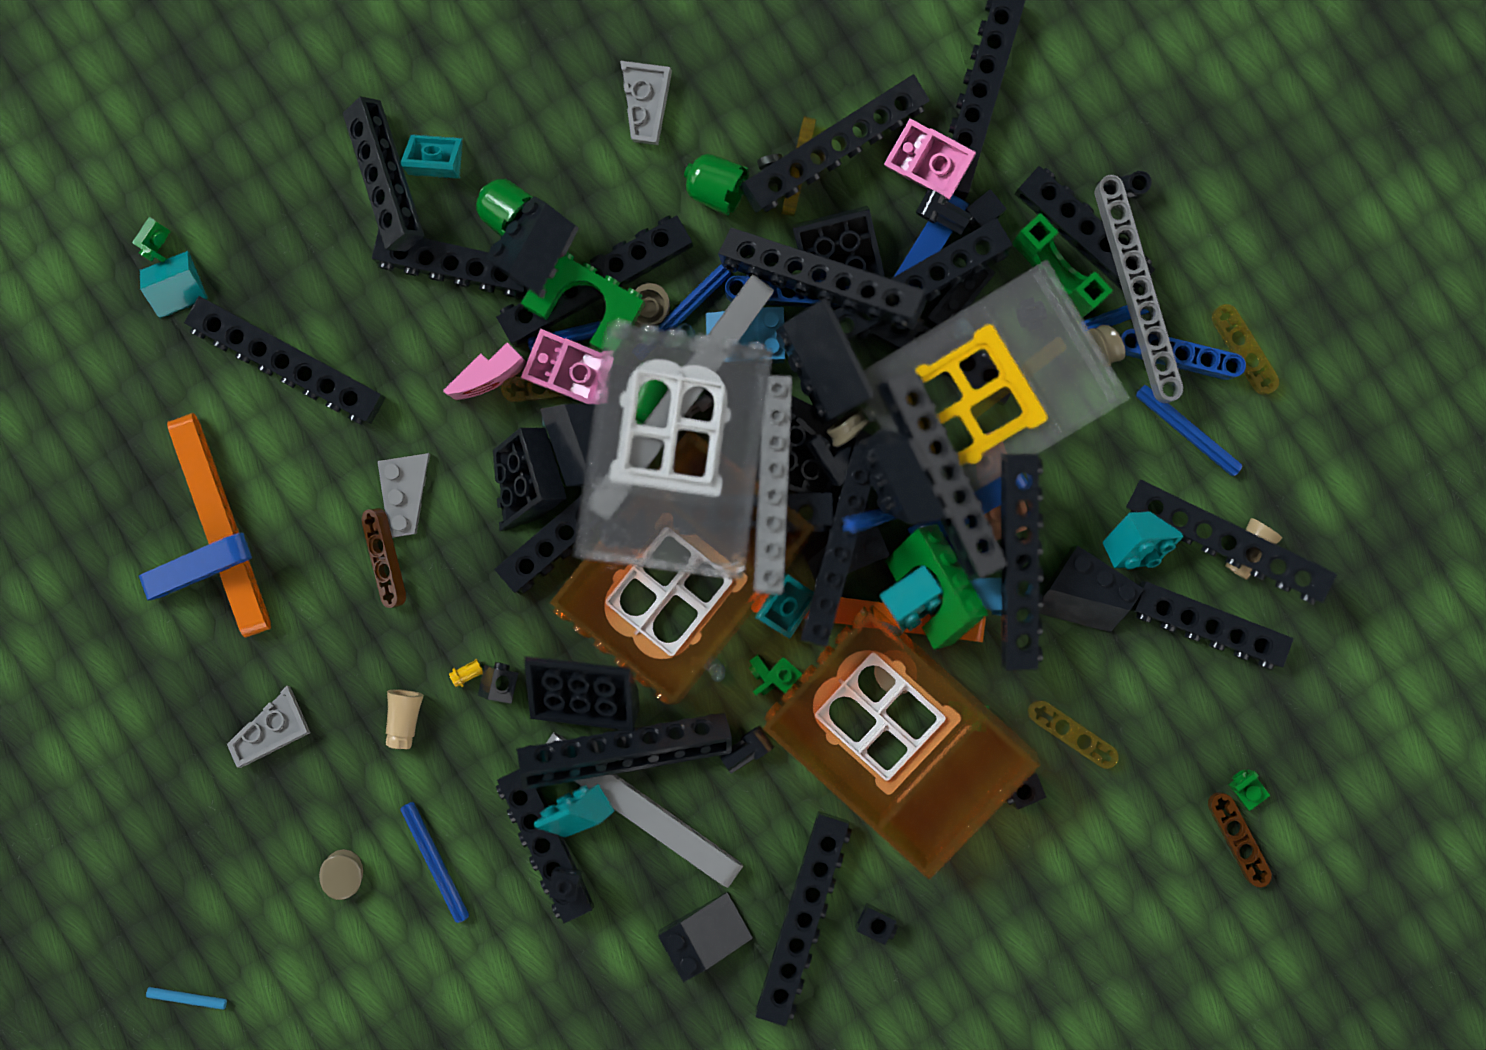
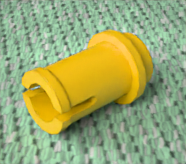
[449,659,483,687]

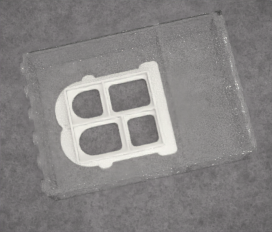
[573,321,772,579]

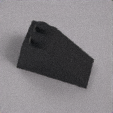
[658,892,753,983]

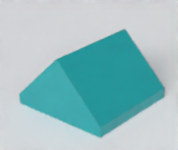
[401,135,462,178]
[140,251,208,318]
[755,572,814,639]

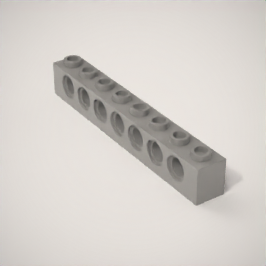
[755,376,792,595]

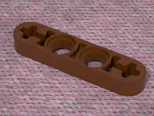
[362,508,406,608]
[1208,792,1272,887]

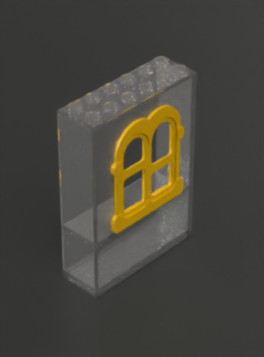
[863,260,1130,503]

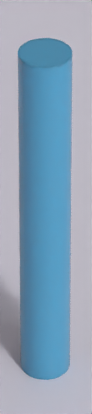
[146,987,227,1010]

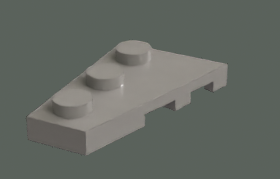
[621,61,672,145]
[378,453,430,538]
[227,686,310,768]

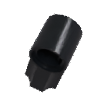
[1097,171,1152,199]
[916,189,972,235]
[719,725,774,773]

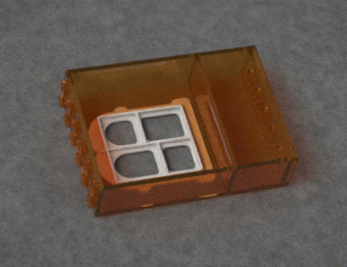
[550,430,816,704]
[762,604,1039,880]

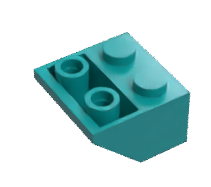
[1102,512,1183,569]
[880,566,943,632]
[534,784,614,837]

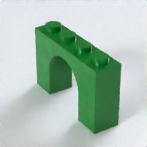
[1012,213,1113,319]
[521,252,645,359]
[885,524,988,650]

